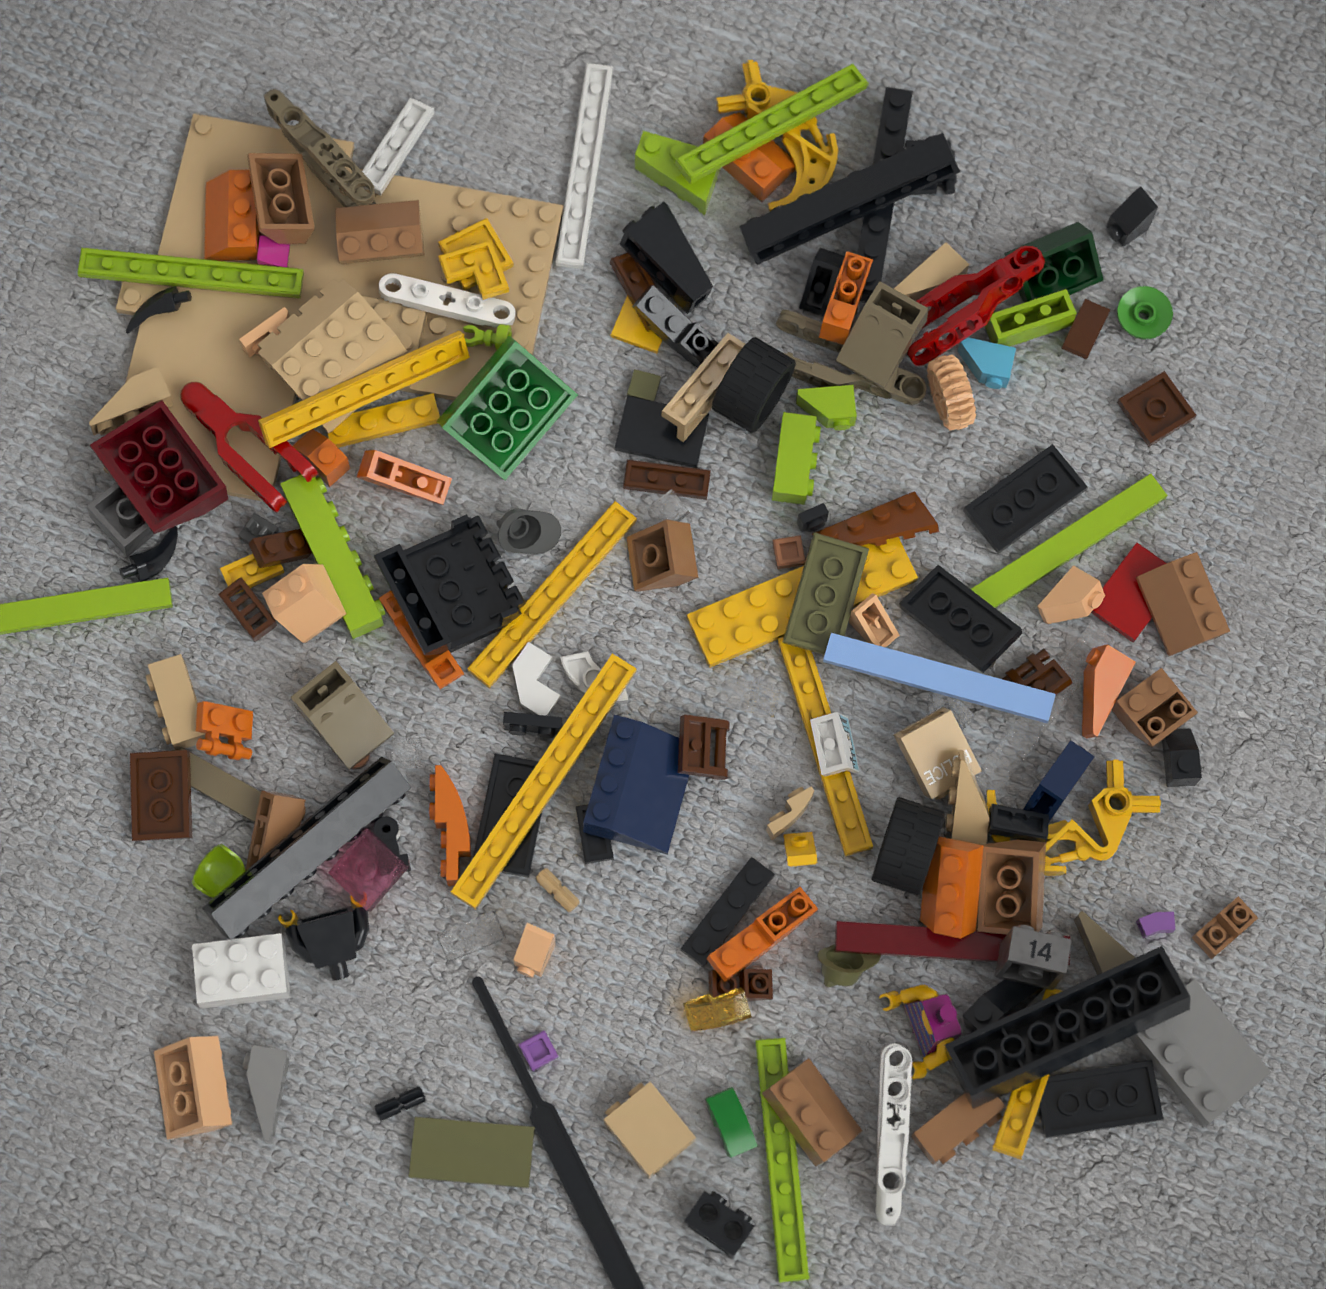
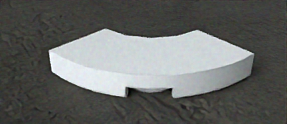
[560,651,628,703]

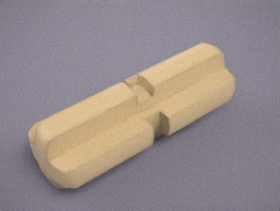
[536,868,579,912]

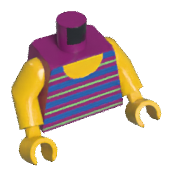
[879,984,962,1080]

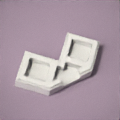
[512,642,561,716]

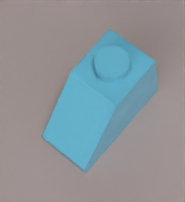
[957,337,1016,389]

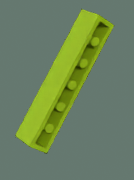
[280,474,386,639]

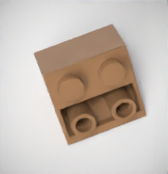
[1112,668,1198,747]

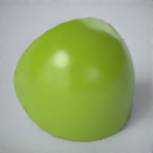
[192,844,245,898]

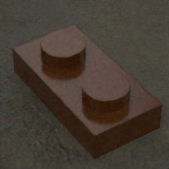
[249,529,312,569]

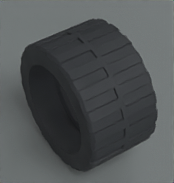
[712,337,796,433]
[872,797,945,895]

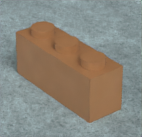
[910,1093,1006,1165]

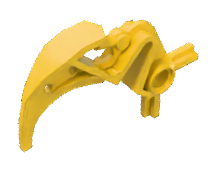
[716,60,838,212]
[986,759,1161,876]

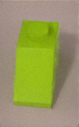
[796,385,857,431]

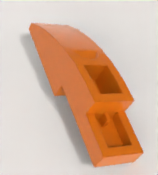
[429,765,471,886]
[707,887,818,982]

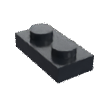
[503,712,563,738]

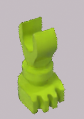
[463,324,512,350]

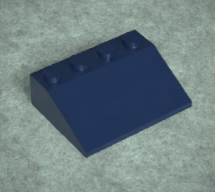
[583,715,689,855]

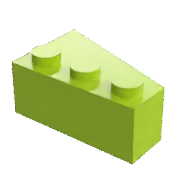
[635,131,721,215]

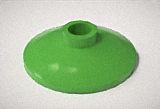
[1117,286,1173,339]

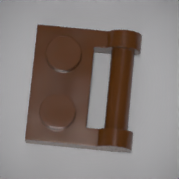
[678,714,730,780]

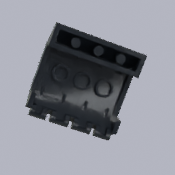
[374,514,526,655]

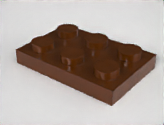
[130,750,192,841]

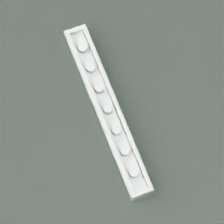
[556,63,613,269]

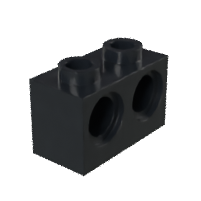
[683,1191,754,1259]

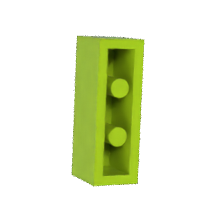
[985,289,1077,347]
[772,412,821,505]

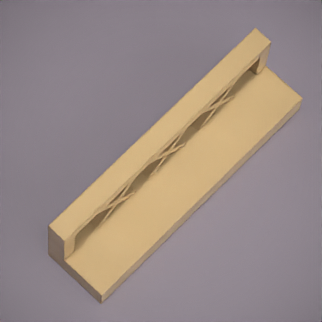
[662,333,745,442]

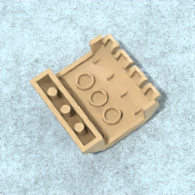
[257,279,409,434]

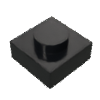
[797,503,829,533]

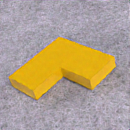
[438,240,509,300]

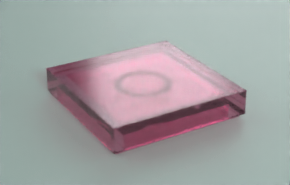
[328,828,409,912]

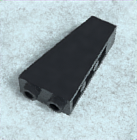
[620,202,713,314]

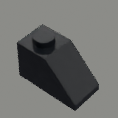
[1106,186,1158,247]
[799,248,845,317]
[1162,728,1202,787]

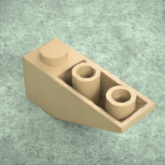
[89,366,173,435]
[945,750,989,845]

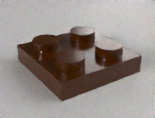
[1117,371,1197,447]

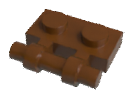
[1002,649,1072,696]

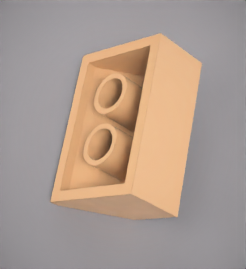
[154,1036,232,1139]

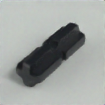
[374,1086,426,1120]

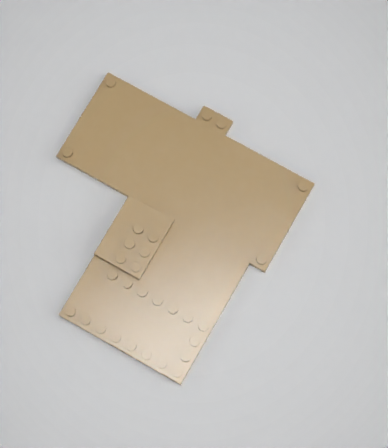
[104,113,564,501]

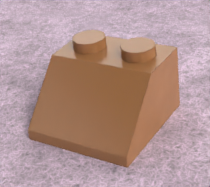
[626,519,698,592]

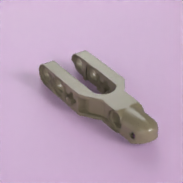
[264,89,376,207]
[776,310,926,405]

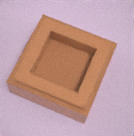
[772,535,805,569]

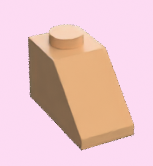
[1037,566,1105,624]
[513,923,556,978]

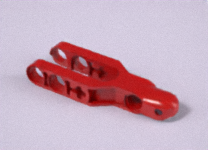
[907,246,1045,366]
[180,382,318,513]

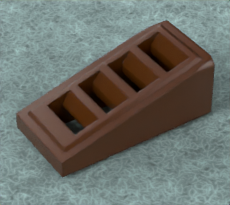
[218,577,277,642]

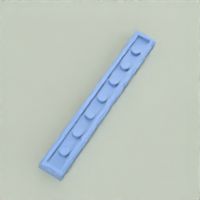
[823,633,1056,724]

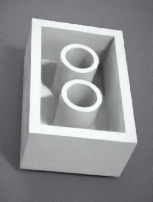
[192,933,290,1009]

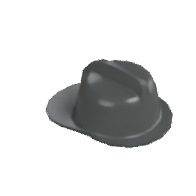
[496,508,561,554]

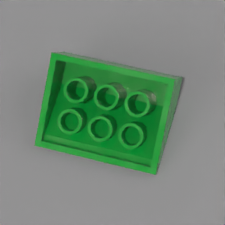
[436,336,578,480]

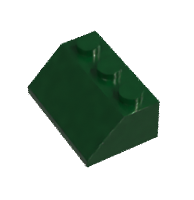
[1004,222,1104,303]

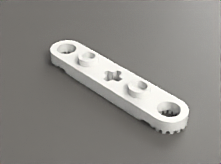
[379,273,515,328]

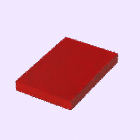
[1091,542,1167,643]

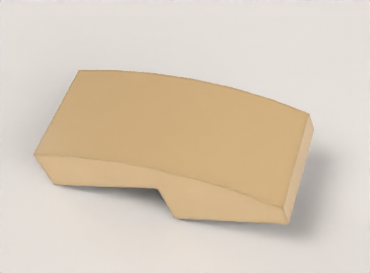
[766,786,814,840]

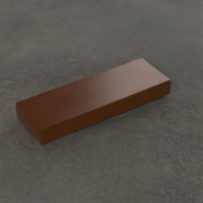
[610,253,656,332]
[623,459,711,500]

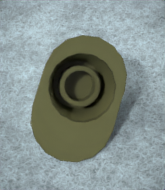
[817,944,881,987]

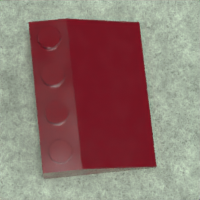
[90,400,228,534]

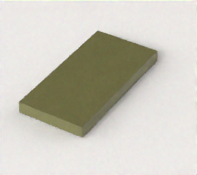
[782,532,869,655]
[409,1117,535,1188]

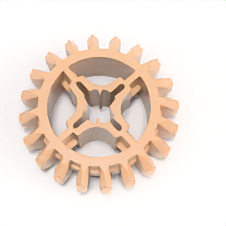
[927,354,976,431]

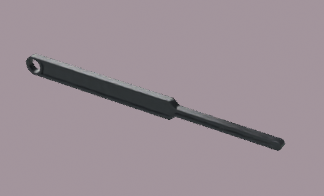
[472,977,645,1289]

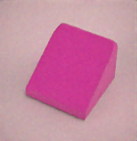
[257,235,290,267]

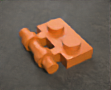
[196,701,253,760]

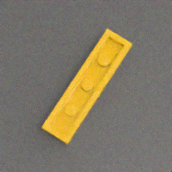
[328,393,440,448]

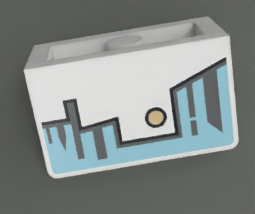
[810,712,859,777]

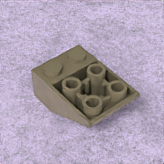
[836,282,929,388]
[291,661,394,770]

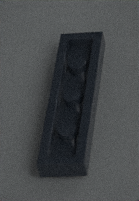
[680,857,775,968]

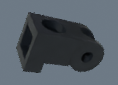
[374,817,411,876]

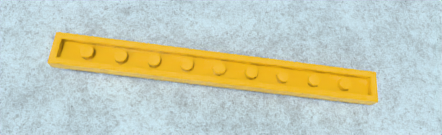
[451,653,637,910]

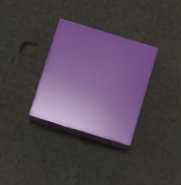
[518,1030,559,1072]

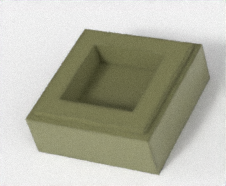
[627,369,661,401]

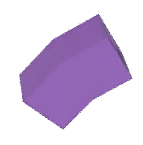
[1136,912,1176,939]

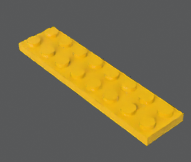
[686,537,918,668]

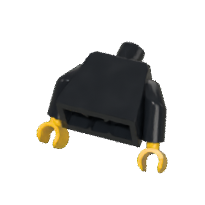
[278,892,369,981]

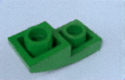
[704,1087,758,1158]

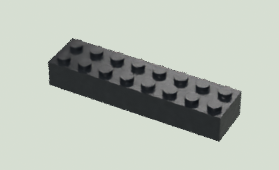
[945,946,1190,1109]

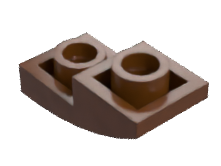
[1061,299,1110,360]
[708,969,773,1001]

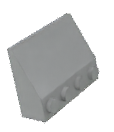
[1129,979,1272,1127]

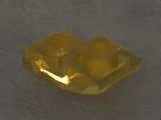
[683,988,752,1031]

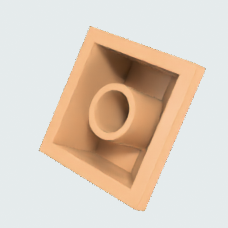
[262,564,346,643]

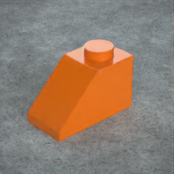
[293,429,350,487]

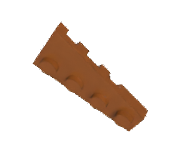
[812,491,939,546]

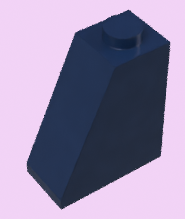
[1022,740,1095,822]

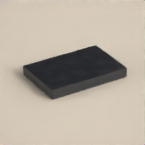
[615,396,709,468]

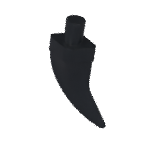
[126,286,192,334]
[119,526,178,582]

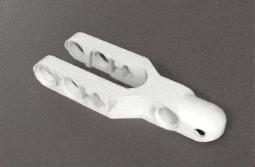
[876,1043,912,1226]

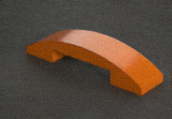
[378,590,464,689]

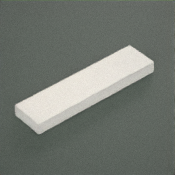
[362,98,435,196]

